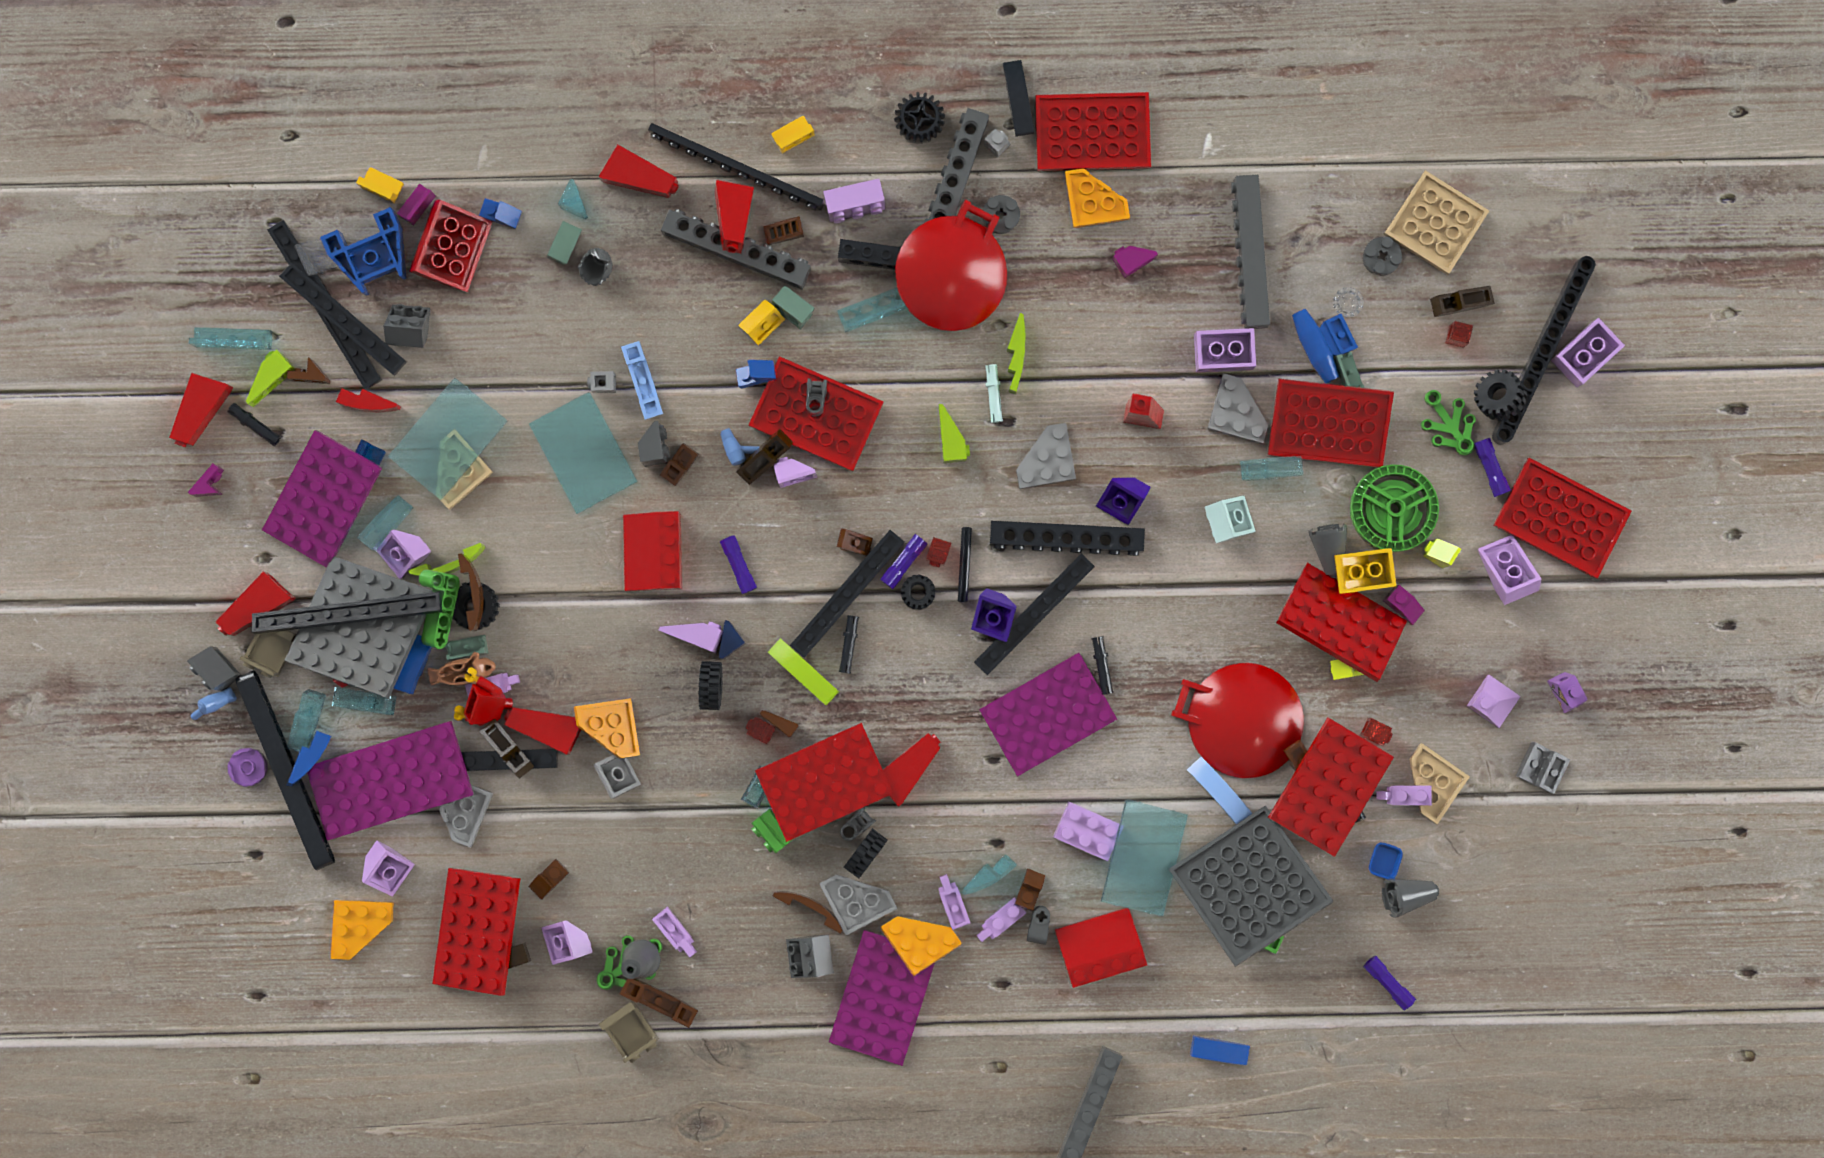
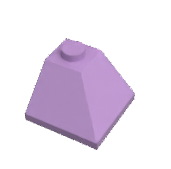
[773,457,817,488]
[376,529,431,579]
[1467,675,1521,728]
[362,841,415,897]
[541,920,592,965]

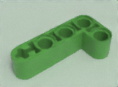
[419,569,460,649]

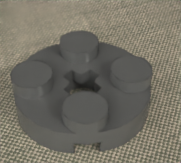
[983,195,1020,234]
[1362,237,1402,276]

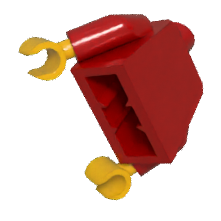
[453,667,513,726]

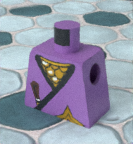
[1547,672,1587,713]

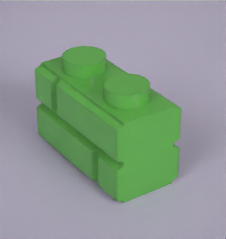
[751,808,793,853]

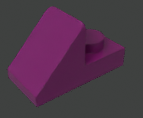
[188,463,224,497]

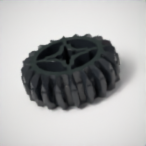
[894,92,945,144]

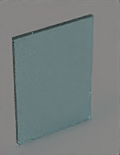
[388,378,507,500]
[529,392,637,514]
[1101,799,1188,916]

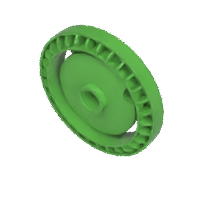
[1350,464,1439,552]

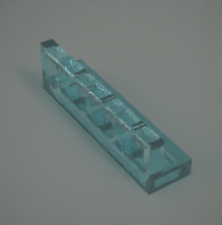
[837,287,907,333]
[189,327,272,350]

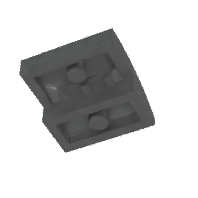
[1516,742,1570,794]

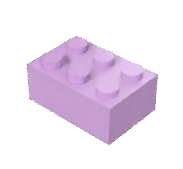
[823,179,885,223]
[1551,318,1625,388]
[1194,328,1256,373]
[1053,801,1123,861]

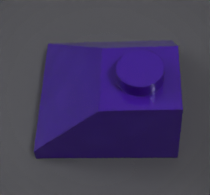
[1096,477,1151,525]
[971,588,1017,642]

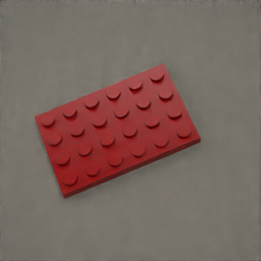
[1035,92,1151,171]
[748,356,884,472]
[1268,378,1394,467]
[1493,458,1632,579]
[1276,562,1407,682]
[1268,717,1394,857]
[755,723,893,842]
[432,868,521,996]

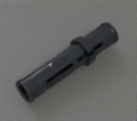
[227,403,281,446]
[839,615,859,674]
[1091,636,1114,695]

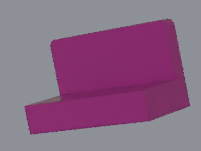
[397,183,436,226]

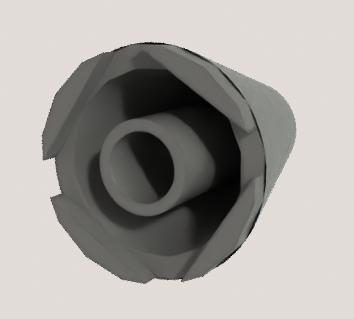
[1308,524,1347,578]
[1382,878,1439,918]
[621,939,661,979]

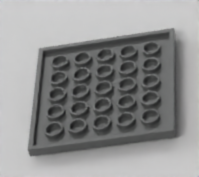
[284,556,433,699]
[1169,806,1333,967]

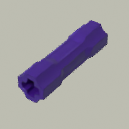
[1474,438,1511,497]
[880,534,928,589]
[720,535,757,594]
[1363,956,1416,1011]

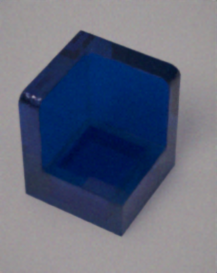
[355,439,386,465]

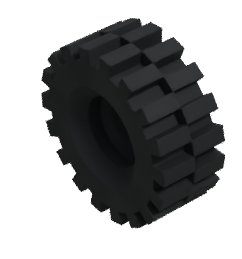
[1474,369,1527,421]
[452,582,500,630]
[698,661,723,710]
[843,828,888,879]

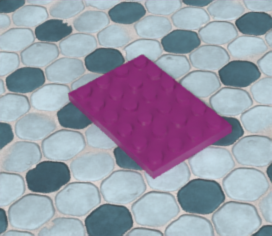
[262,430,382,568]
[979,653,1117,777]
[829,929,935,1066]

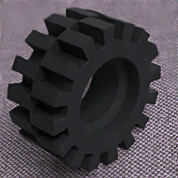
[901,574,935,610]

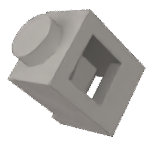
[984,129,1011,158]
[587,371,616,393]

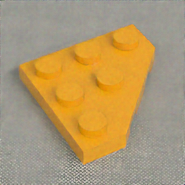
[1065,168,1130,228]
[574,698,640,759]
[331,900,394,960]
[881,916,962,976]

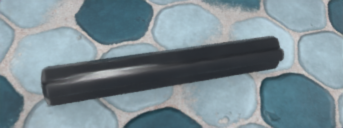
[958,527,972,603]

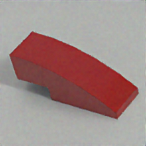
[336,388,401,413]

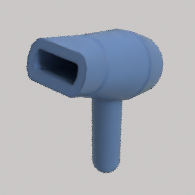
[720,428,760,466]
[191,687,237,720]

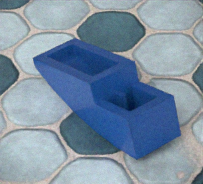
[394,634,432,694]
[287,731,331,786]
[1190,1035,1250,1065]

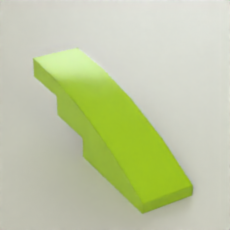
[1007,313,1026,395]
[768,638,839,705]

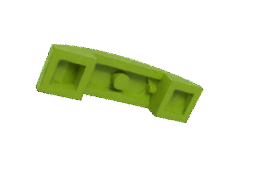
[408,543,485,576]

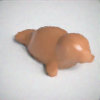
[427,652,496,686]

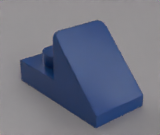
[479,198,522,229]
[736,360,776,389]

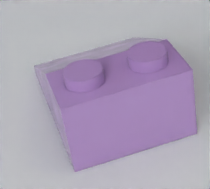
[1478,535,1541,605]
[659,621,723,653]

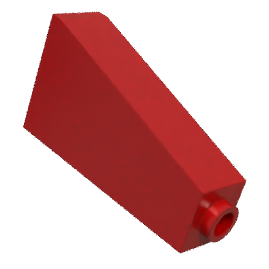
[598,144,679,198]
[715,180,754,254]
[169,373,233,447]
[1123,393,1164,429]
[215,571,296,636]
[504,707,581,755]
[883,733,941,807]

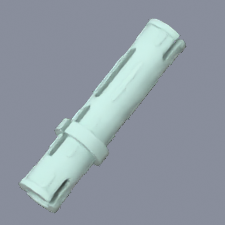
[985,364,1003,423]

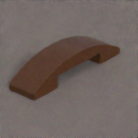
[458,553,483,632]
[773,891,843,934]
[620,978,698,1028]

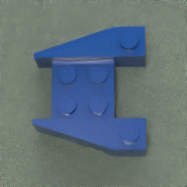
[320,207,407,296]

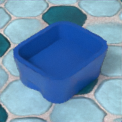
[1368,842,1403,879]

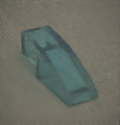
[1240,456,1303,481]
[357,495,414,551]
[332,687,397,715]
[287,689,326,752]
[961,854,1017,895]

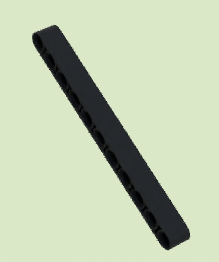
[1492,256,1596,445]
[235,670,335,871]

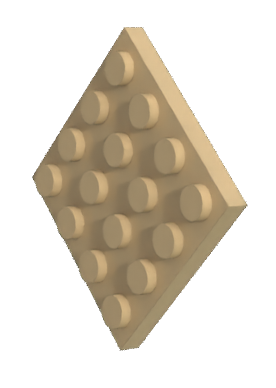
[1383,170,1489,275]

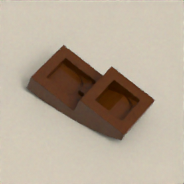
[660,443,699,486]

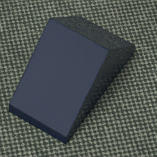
[719,620,746,659]

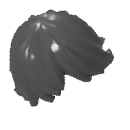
[577,248,613,286]

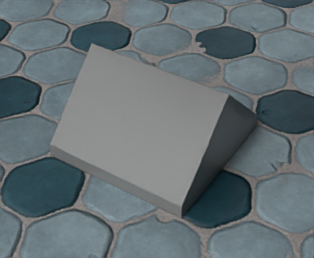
[593,755,641,799]

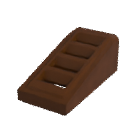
[763,216,804,245]
[760,710,799,737]

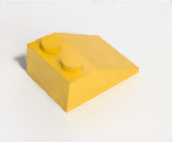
[1334,548,1396,594]

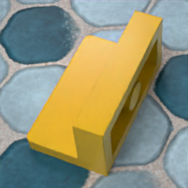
[771,116,815,154]
[356,167,404,203]
[739,300,785,346]

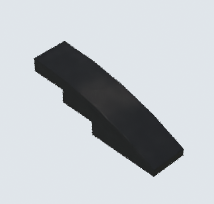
[1003,60,1034,137]

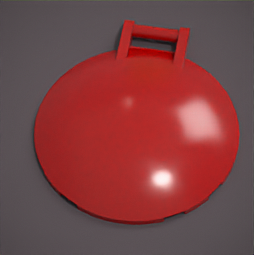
[895,199,1007,331]
[1171,663,1304,778]

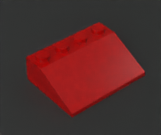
[409,200,493,292]
[623,511,682,591]
[1054,907,1147,988]

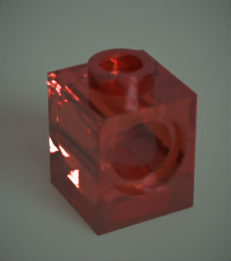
[1445,321,1473,348]
[926,537,951,568]
[745,717,776,745]
[1360,718,1393,746]

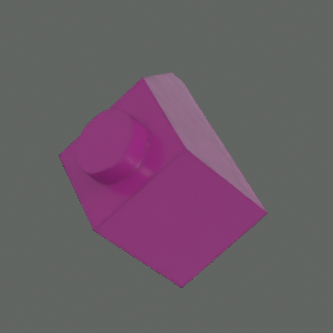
[1112,246,1158,279]
[1383,585,1425,625]

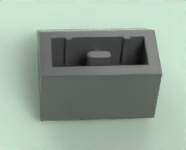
[383,304,430,348]
[638,421,670,467]
[187,646,241,691]
[786,934,834,978]

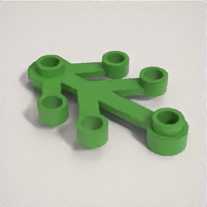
[1421,390,1476,455]
[596,935,662,990]

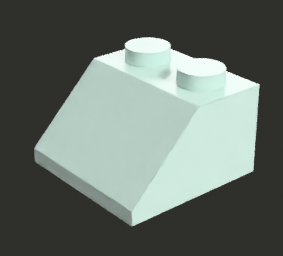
[1205,496,1256,543]

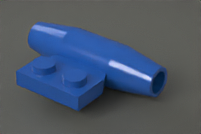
[1292,309,1358,384]

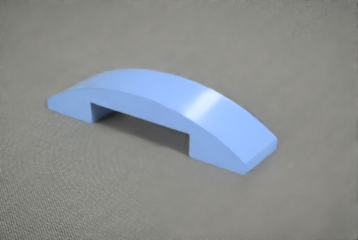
[621,341,663,420]
[1187,757,1252,824]

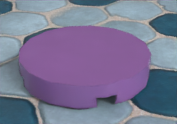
[227,748,268,787]

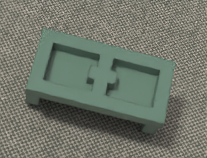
[547,221,582,265]
[771,285,815,330]
[1334,351,1364,388]
[445,635,489,661]

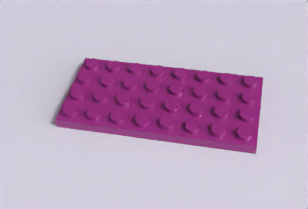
[307,721,474,841]

